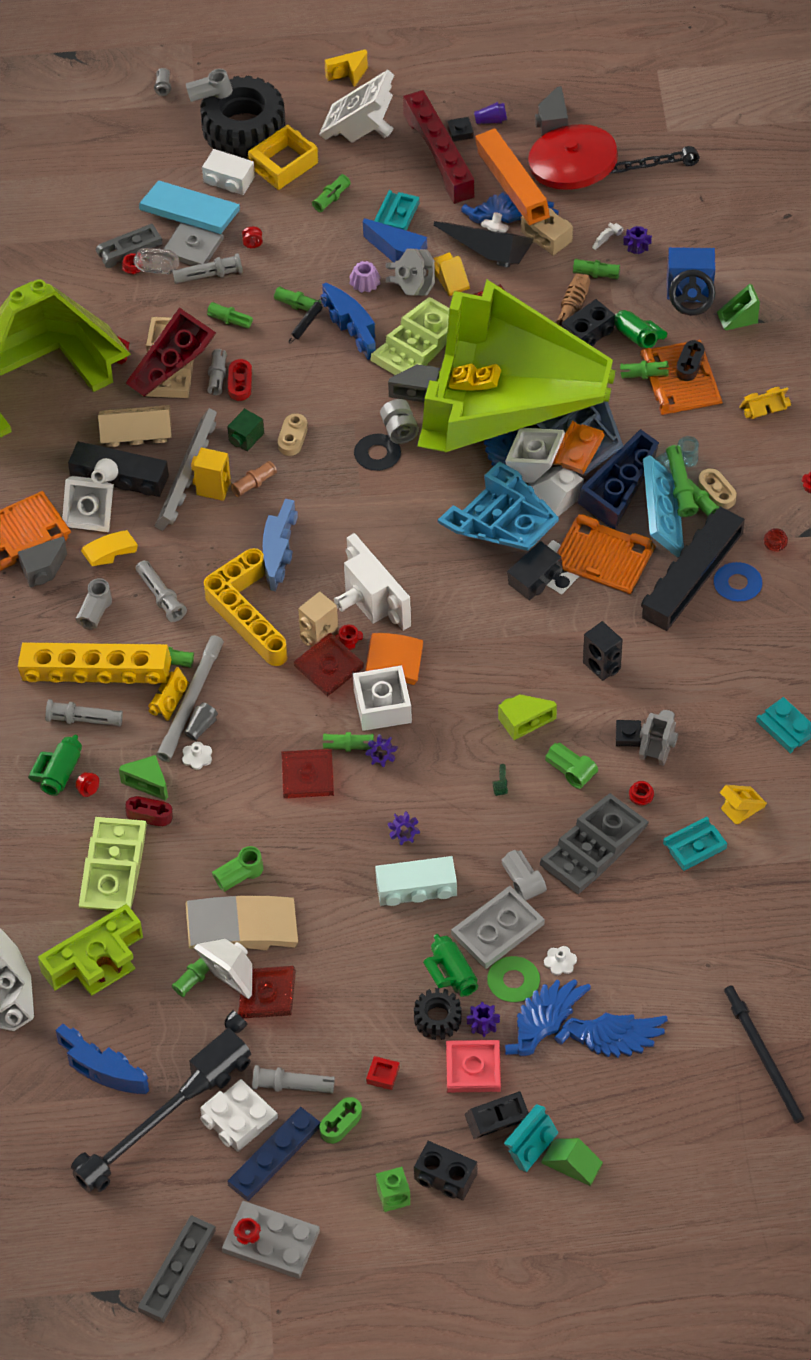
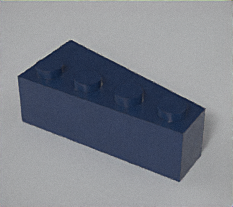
[578,429,659,529]

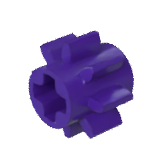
[623,226,652,254]
[365,734,398,767]
[387,811,420,845]
[467,1002,500,1037]

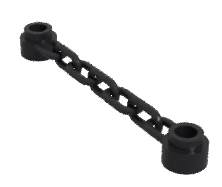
[609,146,700,174]

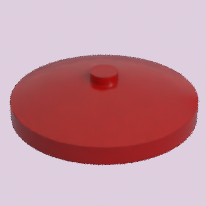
[529,124,618,190]

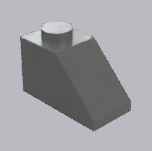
[535,86,568,136]
[388,364,440,402]
[18,536,67,588]

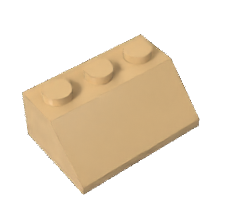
[98,405,172,447]

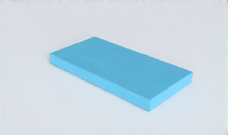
[139,180,240,234]
[643,455,684,557]

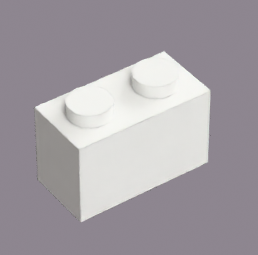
[202,149,255,195]

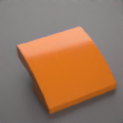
[365,633,423,685]

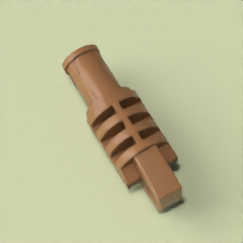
[556,274,590,327]

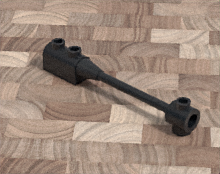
[71,1027,251,1193]

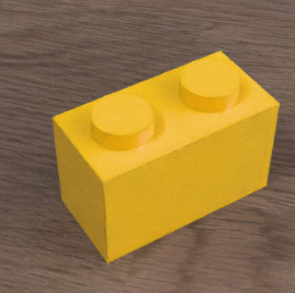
[191,447,231,501]

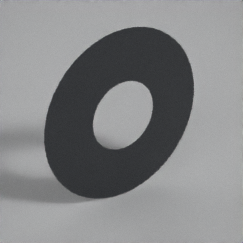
[354,434,401,471]

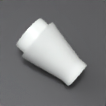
[91,458,118,484]

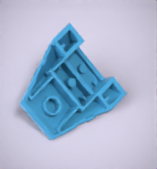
[438,461,559,551]

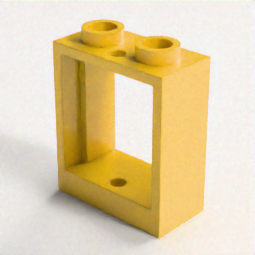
[248,124,318,190]

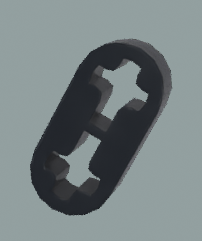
[676,340,705,381]

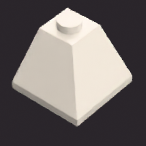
[505,428,565,483]
[527,466,584,516]
[62,476,114,532]
[194,939,252,999]

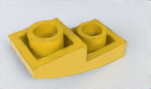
[449,363,501,390]
[81,530,138,566]

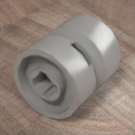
[380,399,419,444]

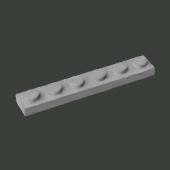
[154,408,217,531]

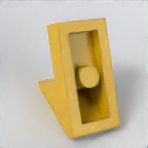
[324,49,368,87]
[433,252,470,296]
[720,785,767,824]

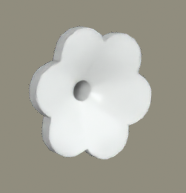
[481,213,509,233]
[182,741,212,770]
[544,946,577,976]

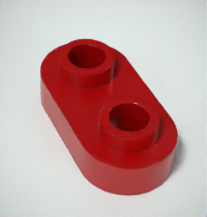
[228,359,252,401]

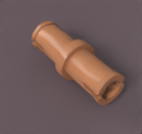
[231,461,277,497]

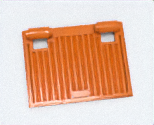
[640,340,723,415]
[0,491,71,571]
[557,514,656,594]

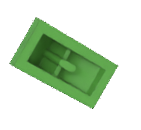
[717,284,760,330]
[119,755,168,801]
[542,1138,603,1186]

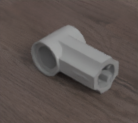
[186,68,233,102]
[76,578,112,630]
[502,850,547,901]

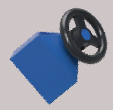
[667,247,716,316]

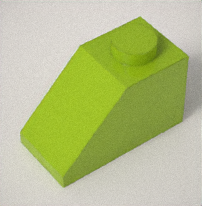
[498,694,557,740]

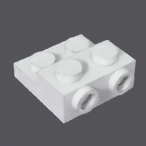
[200,1079,278,1152]

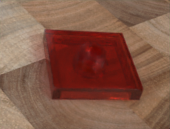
[294,633,364,697]
[281,749,334,798]
[238,966,296,1019]

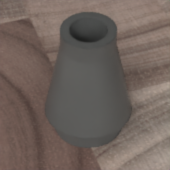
[184,702,218,741]

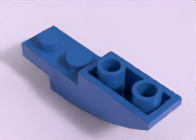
[320,283,376,360]
[56,1024,149,1094]

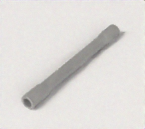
[156,635,224,762]

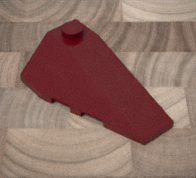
[125,307,216,397]

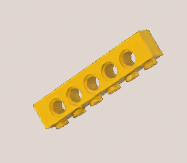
[17,643,171,684]

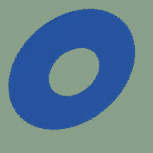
[714,562,762,601]

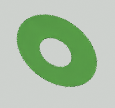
[487,956,540,1002]

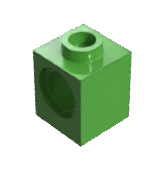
[376,1167,411,1212]

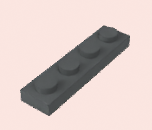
[138,1215,216,1323]

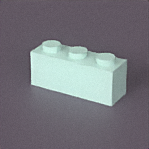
[375,856,457,906]

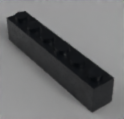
[641,506,745,631]

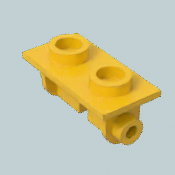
[739,387,791,419]
[148,667,189,721]

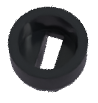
[224,1010,248,1033]

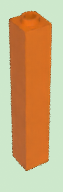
[475,128,550,225]

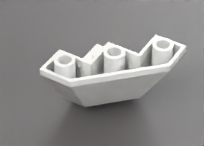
[0,928,34,1031]

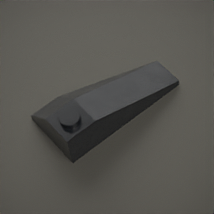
[433,221,534,267]

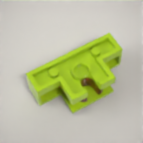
[38,903,143,996]

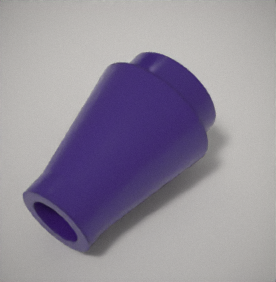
[474,102,507,124]

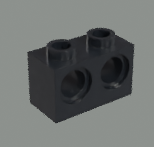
[562,299,615,347]
[583,621,623,681]
[464,1091,529,1140]
[414,1140,478,1201]

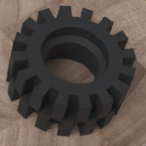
[414,988,462,1040]

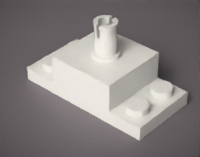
[319,70,394,142]
[334,533,411,631]

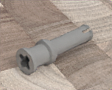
[172,253,243,284]
[135,560,187,622]
[45,699,123,727]
[252,1065,335,1094]

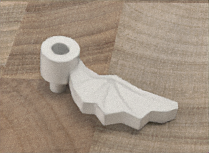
[592,223,623,250]

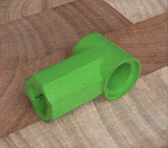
[545,742,598,789]
[212,846,264,892]

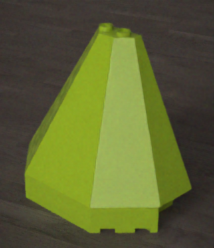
[0,279,131,438]
[417,279,616,452]

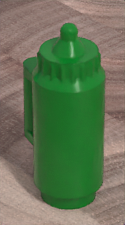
[615,310,667,348]
[28,734,82,796]
[423,934,478,997]

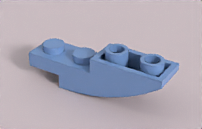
[263,499,298,591]

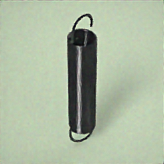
[289,297,326,343]

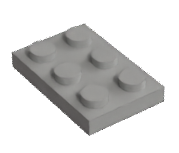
[451,886,545,969]
[222,1201,320,1279]

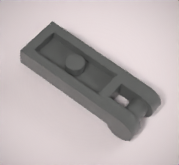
[96,224,163,268]

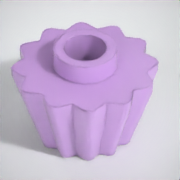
[350,261,380,292]

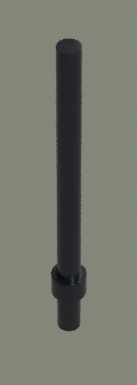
[724,985,805,1123]

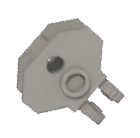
[386,249,435,296]
[639,710,678,766]

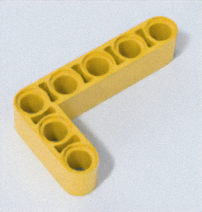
[204,548,288,666]

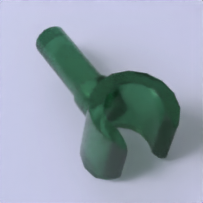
[492,764,508,796]

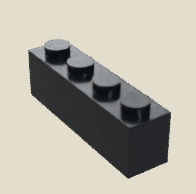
[68,441,169,497]

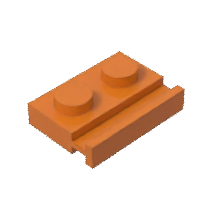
[553,421,605,474]

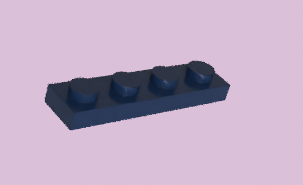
[227,1106,321,1201]

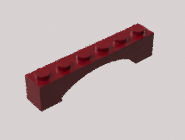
[403,90,475,204]

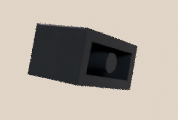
[507,541,563,601]

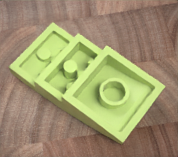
[370,297,449,375]
[79,817,147,911]

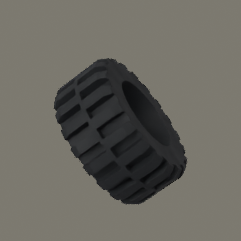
[200,76,286,159]

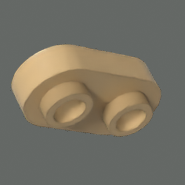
[278,414,308,456]
[698,469,736,509]

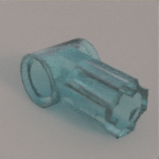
[654,436,699,472]

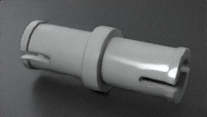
[207,349,227,395]

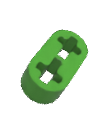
[320,1097,362,1144]

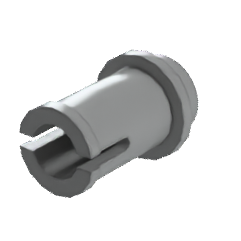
[154,68,171,96]

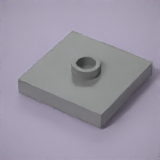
[163,222,224,266]

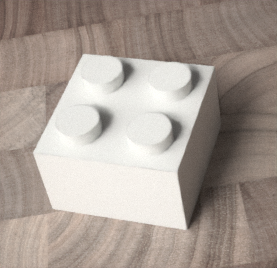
[353,665,412,731]

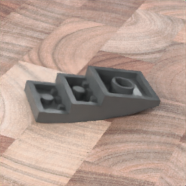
[540,793,649,895]

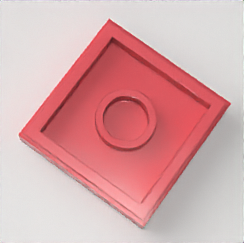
[446,1040,501,1093]

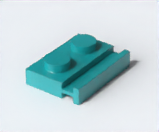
[374,190,420,231]
[756,697,811,754]
[663,816,727,871]
[504,1104,559,1172]

